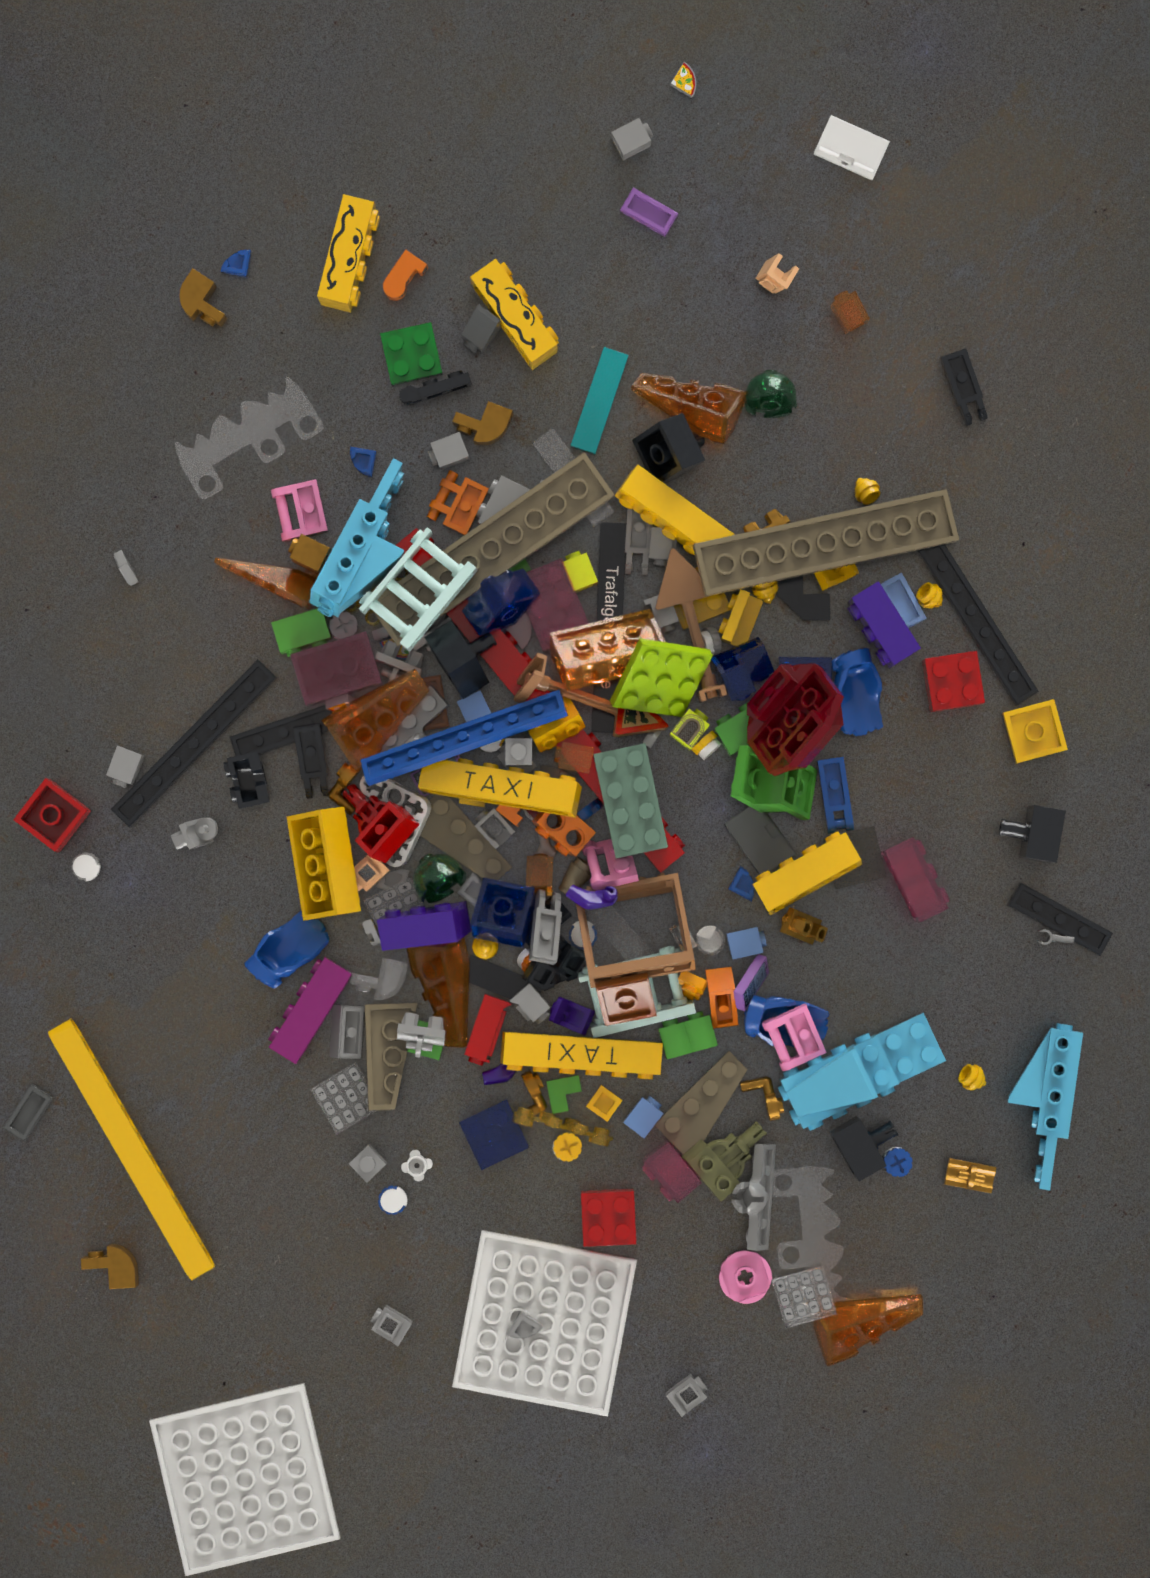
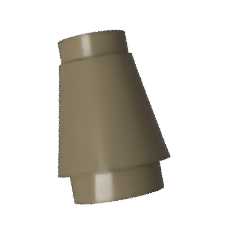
[559,857,591,894]

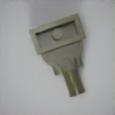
[681,1121,767,1201]

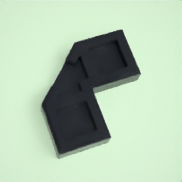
[777,575,830,621]
[522,943,586,991]

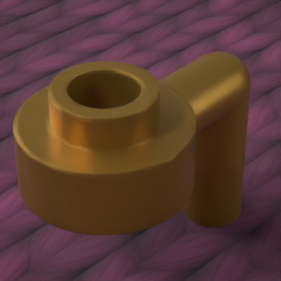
[328,762,361,815]
[516,1070,547,1123]
[740,1077,784,1121]

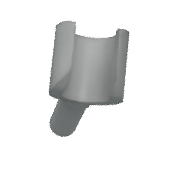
[1037,929,1075,945]

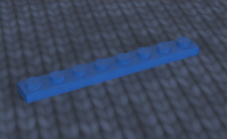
[360,690,568,786]

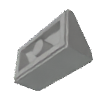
[329,1005,364,1059]

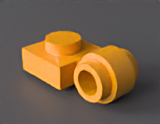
[678,971,707,1001]

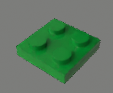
[380,322,443,386]

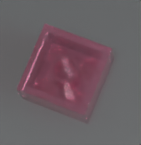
[642,1138,702,1203]

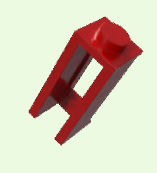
[464,994,513,1066]

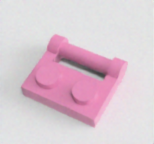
[271,479,328,542]
[582,839,639,890]
[762,1004,826,1071]

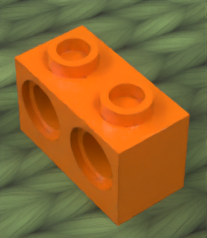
[531,812,596,857]

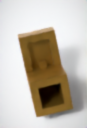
[179,268,227,327]
[452,401,513,446]
[81,1244,139,1289]

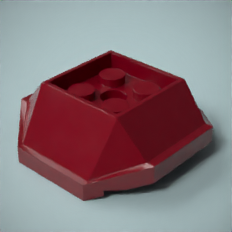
[747,663,844,776]

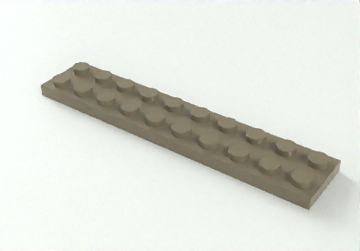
[373,452,615,647]
[693,489,959,597]

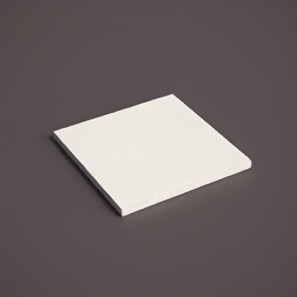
[452,1230,637,1417]
[149,1383,341,1576]

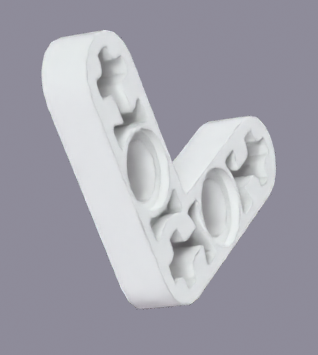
[359,776,431,867]

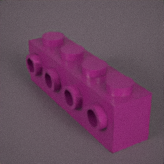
[268,957,353,1064]

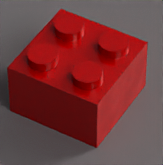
[922,651,985,712]
[13,778,91,853]
[581,1189,636,1247]

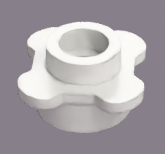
[401,1150,433,1181]

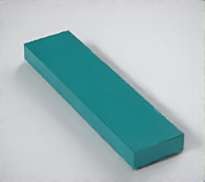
[570,347,629,455]

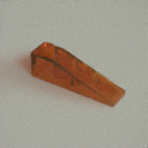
[631,373,748,444]
[214,557,319,611]
[321,669,429,770]
[406,937,470,1048]
[813,1294,923,1366]

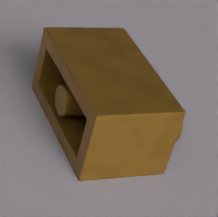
[288,534,332,575]

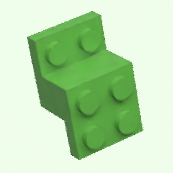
[731,745,818,820]

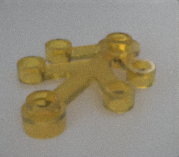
[512,1107,614,1147]

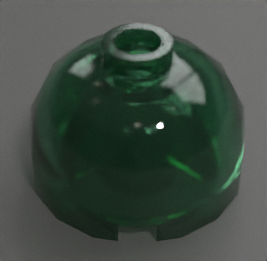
[745,370,797,418]
[413,854,467,903]

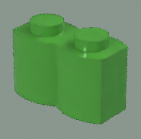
[658,1011,718,1059]

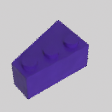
[377,901,471,951]

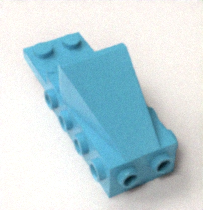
[310,458,405,617]
[778,1013,946,1131]
[1008,1023,1083,1190]

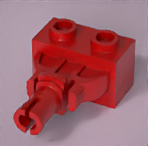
[343,784,420,863]

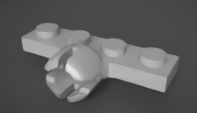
[353,685,449,764]
[732,1143,776,1251]

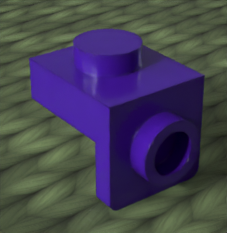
[549,997,595,1036]

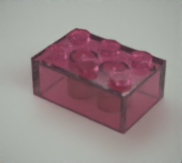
[513,558,592,653]
[290,631,383,707]
[880,837,950,923]

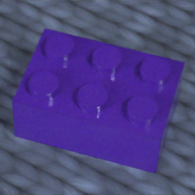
[847,581,921,669]

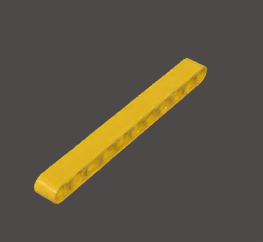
[48,1018,215,1280]

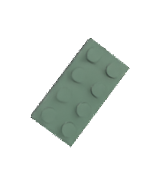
[593,743,668,859]

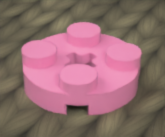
[719,1250,772,1304]

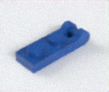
[817,757,854,834]

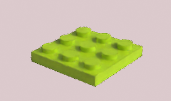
[610,638,713,717]

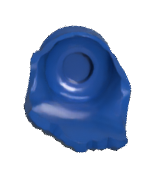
[831,648,883,736]
[244,911,330,988]
[744,995,830,1047]

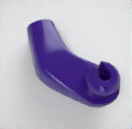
[565,885,618,910]
[482,1064,517,1085]

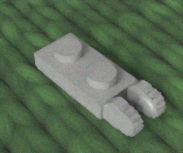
[625,509,653,575]
[529,889,562,965]

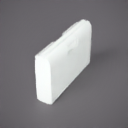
[814,115,890,180]

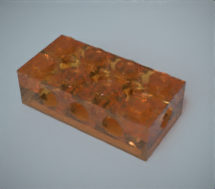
[549,609,666,691]

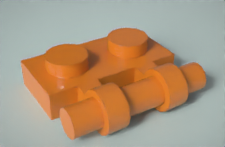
[426,470,489,535]

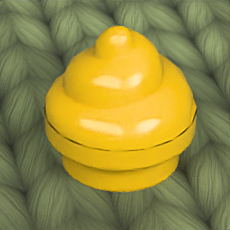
[854,478,881,505]
[752,581,779,604]
[916,582,943,609]
[472,933,498,959]
[958,1064,986,1091]

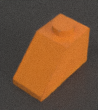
[705,967,738,1029]

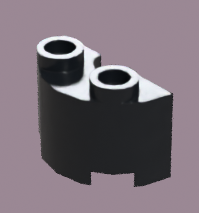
[223,751,270,809]

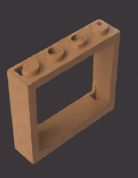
[576,873,696,988]

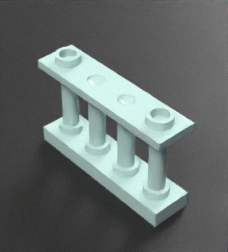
[359,527,477,652]
[578,946,696,1038]

